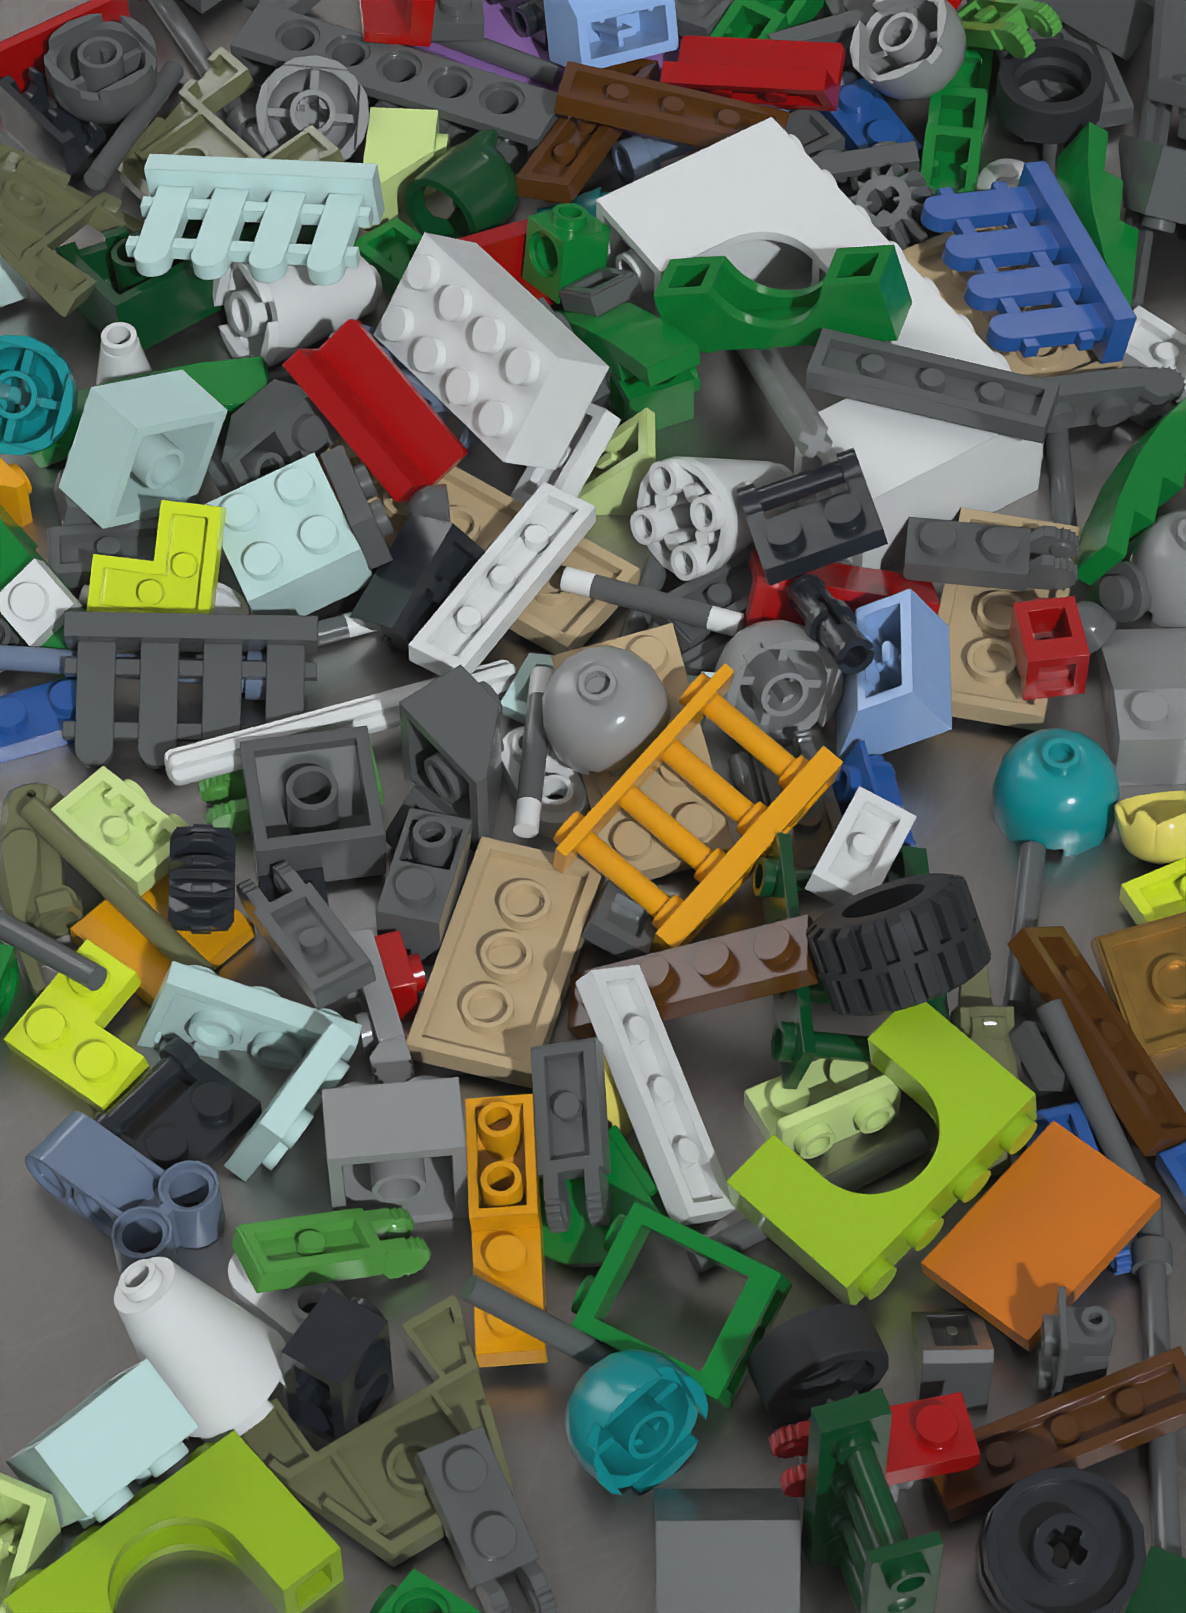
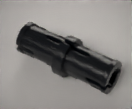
[787,574,875,674]

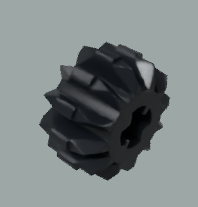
[168,823,236,934]

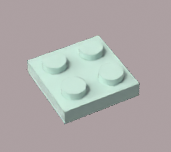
[224,1022,354,1182]

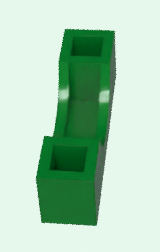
[653,244,912,353]

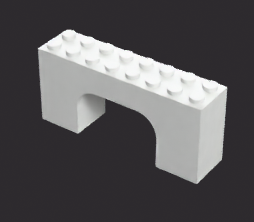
[596,117,1044,570]

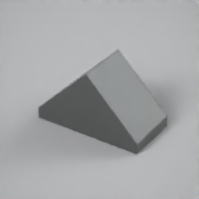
[911,1311,994,1411]

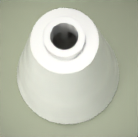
[212,257,382,368]
[114,1257,286,1443]

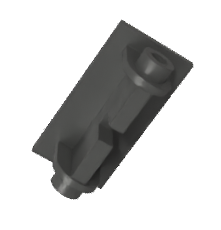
[1036,1286,1116,1399]

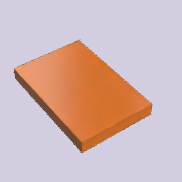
[921,1120,1161,1351]

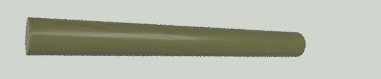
[21,798,215,971]

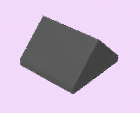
[654,1488,801,1613]

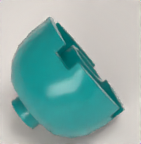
[0,335,78,456]
[992,728,1120,856]
[564,1349,709,1495]

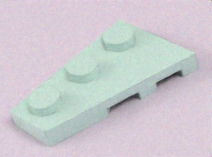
[136,961,362,1070]

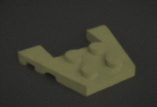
[116,46,345,201]
[0,142,147,317]
[240,1294,514,1567]

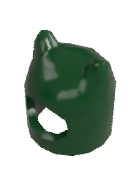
[404,128,520,239]

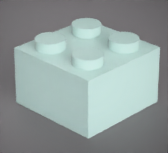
[59,370,228,529]
[204,453,373,616]
[6,1358,199,1529]

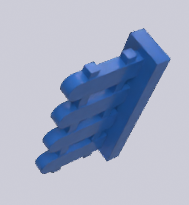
[920,161,1137,364]

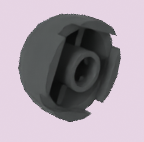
[44,13,158,125]

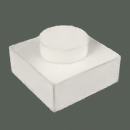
[0,558,82,647]

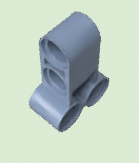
[25,1111,226,1277]

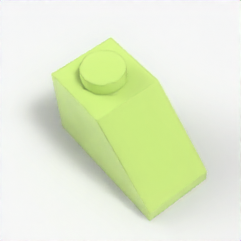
[362,107,450,230]

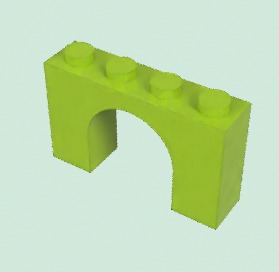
[726,1002,1037,1305]
[3,1430,344,1613]

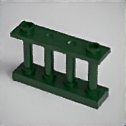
[753,833,950,1101]
[801,1388,944,1613]

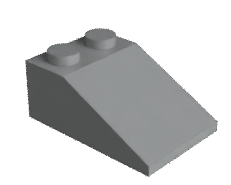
[1097,628,1186,786]

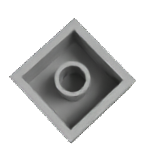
[321,1076,469,1223]

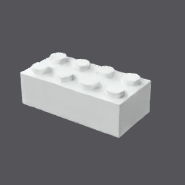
[374,232,609,470]

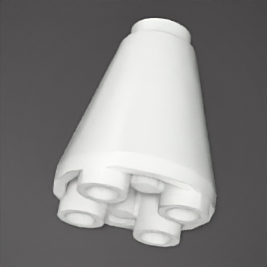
[630,456,796,581]

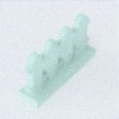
[125,154,385,286]

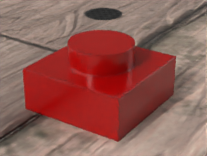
[374,930,427,1024]

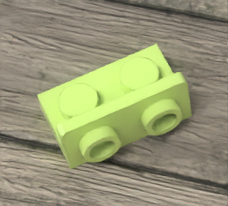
[51,766,189,896]
[744,1059,902,1159]

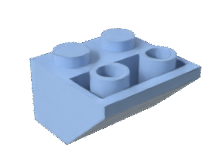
[543,0,679,68]
[836,588,952,761]

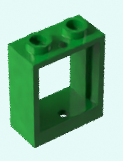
[571,1201,792,1409]

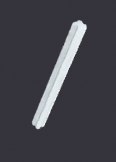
[164,659,517,786]

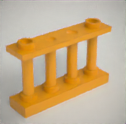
[552,663,843,953]

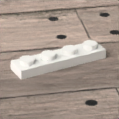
[408,482,596,676]
[575,965,736,1226]

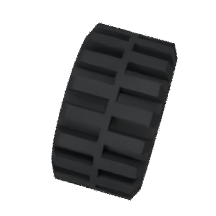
[805,873,992,1016]

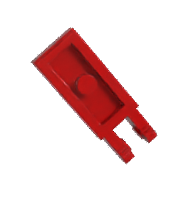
[768,1392,981,1499]

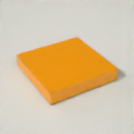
[70,873,255,1006]

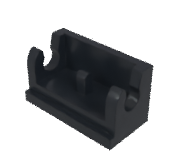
[0,66,107,187]
[350,513,486,652]

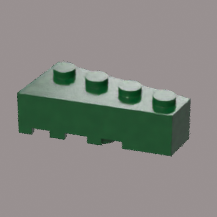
[55,219,317,351]

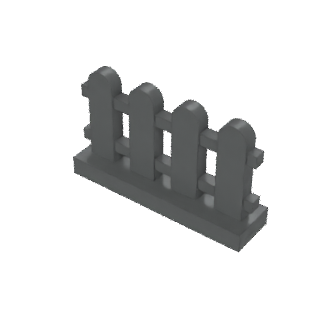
[62,611,319,770]

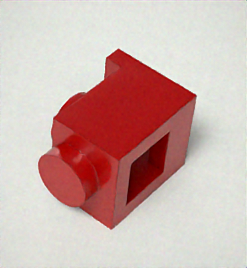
[1009,596,1090,701]

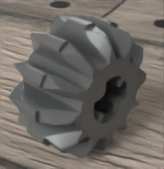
[848,162,936,250]

